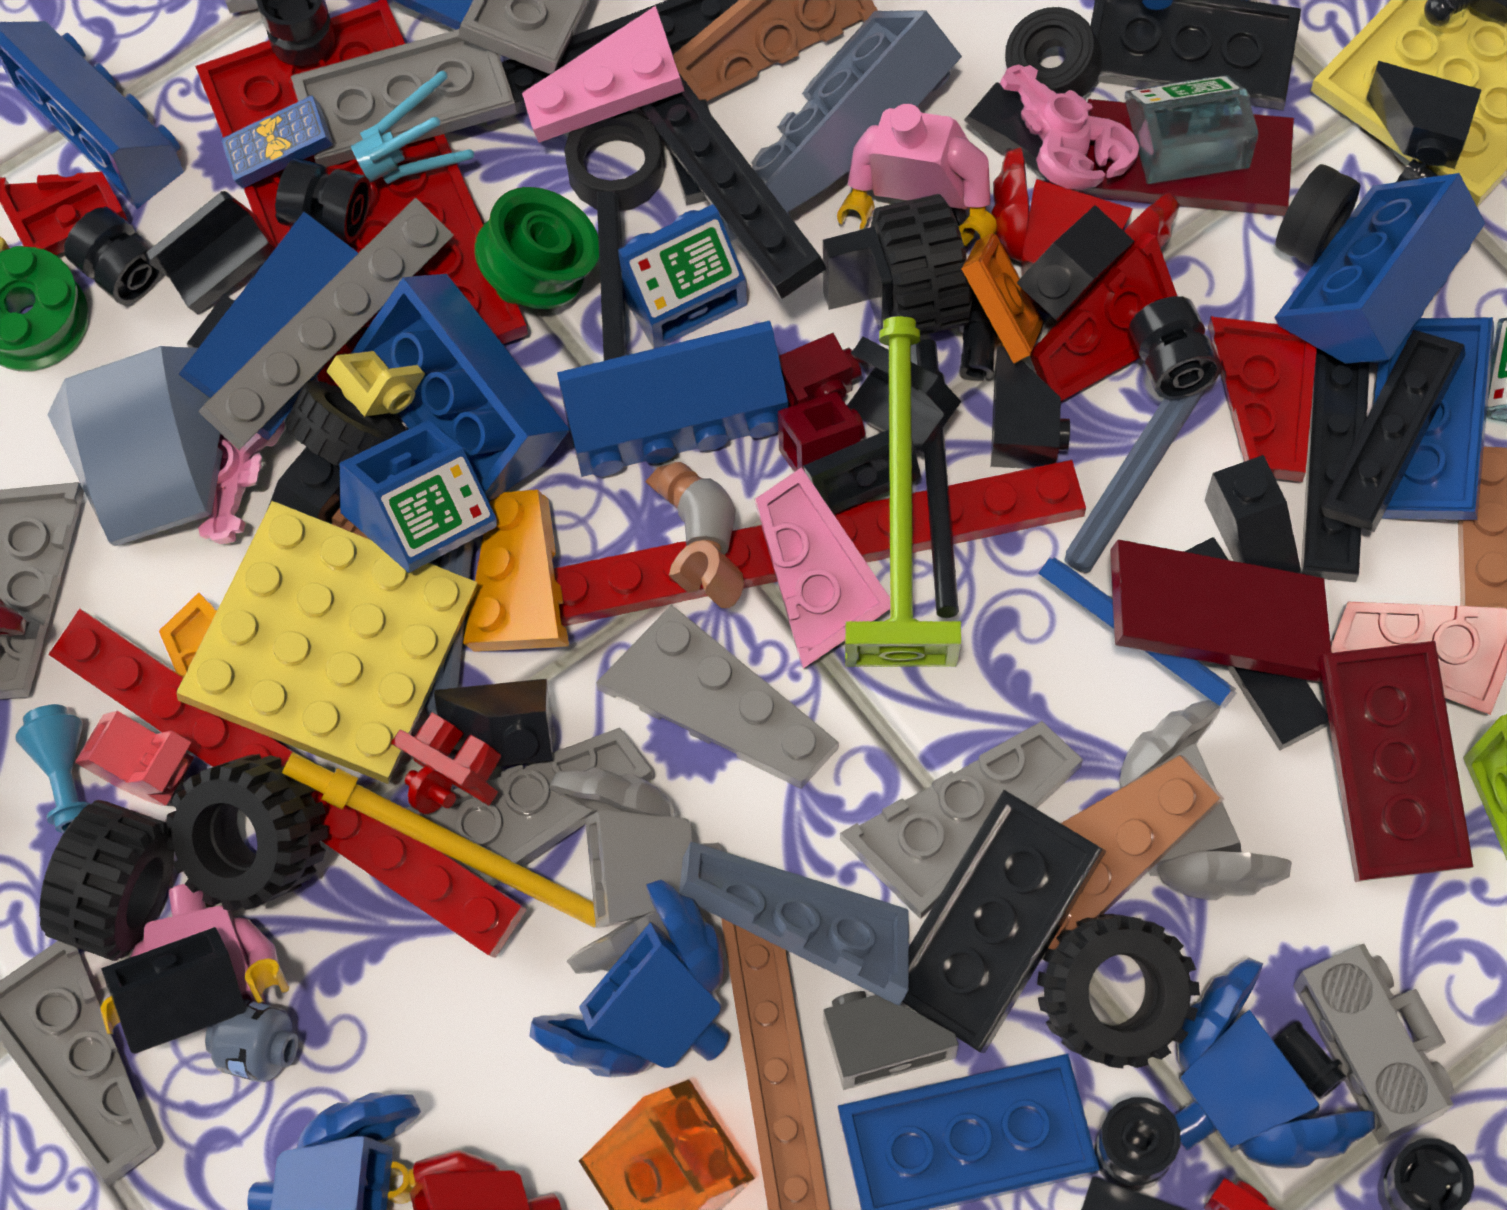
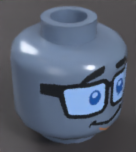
[205,999,298,1082]

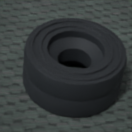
[1005,7,1102,97]
[1275,164,1361,266]

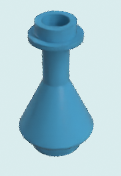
[15,704,91,833]

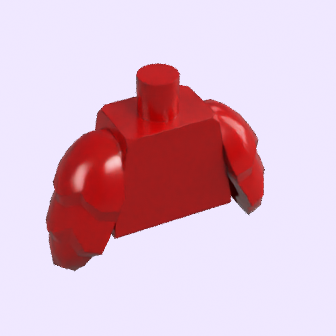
[991,147,1180,313]

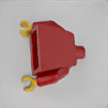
[388,1150,562,1210]

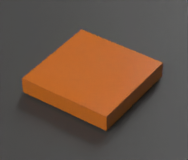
[962,233,1044,364]

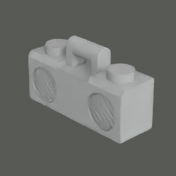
[1293,944,1454,1145]

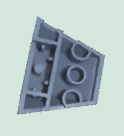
[47,346,223,546]

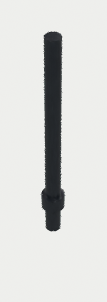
[916,339,959,618]

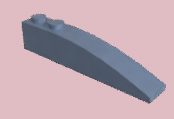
[722,10,962,241]

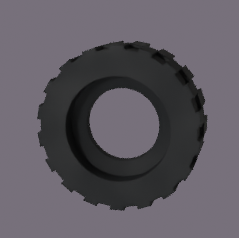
[285,380,406,467]

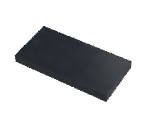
[1090,0,1302,110]
[902,790,1106,1054]

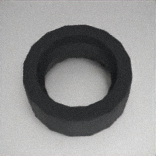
[564,111,664,211]

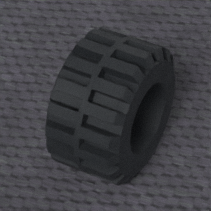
[871,194,972,336]
[166,754,328,911]
[39,800,174,961]
[1037,914,1200,1069]

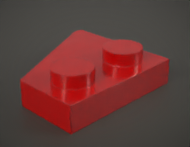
[0,171,128,255]

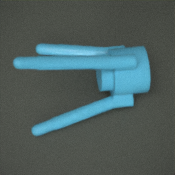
[351,71,474,185]

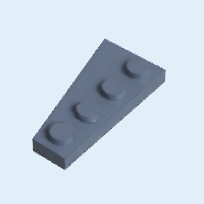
[679,841,908,1006]

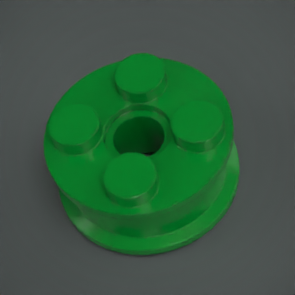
[474,187,599,309]
[0,246,89,372]

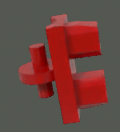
[391,712,501,814]

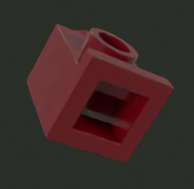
[779,332,862,407]
[778,391,865,472]

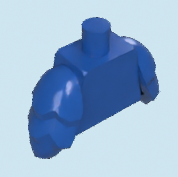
[529,879,729,1078]
[1174,957,1375,1169]
[247,1092,421,1210]

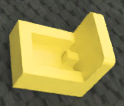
[327,351,425,417]

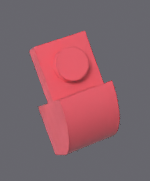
[75,711,194,806]

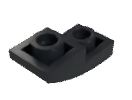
[964,82,1049,182]

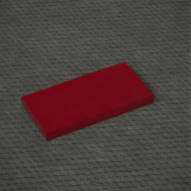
[1078,99,1294,216]
[1110,539,1332,683]
[1319,641,1474,882]

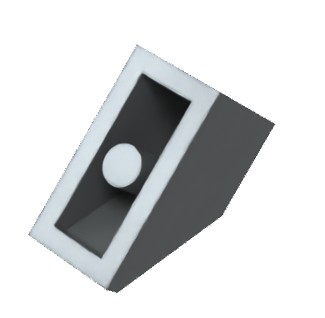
[823,991,958,1090]

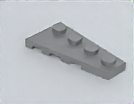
[0,482,84,699]
[596,604,838,789]
[840,721,1083,919]
[406,727,653,886]
[0,941,157,1187]

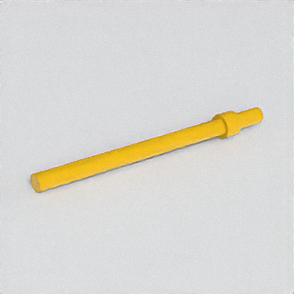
[282,752,596,928]

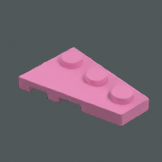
[522,6,685,143]
[754,467,890,669]

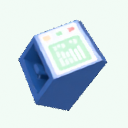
[618,204,747,349]
[340,420,497,573]

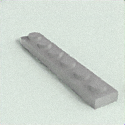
[199,197,453,450]

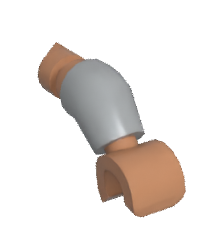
[645,462,744,608]

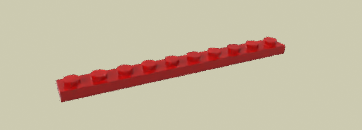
[553,460,1086,627]
[48,608,527,958]

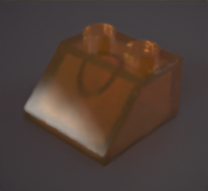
[579,1079,755,1210]

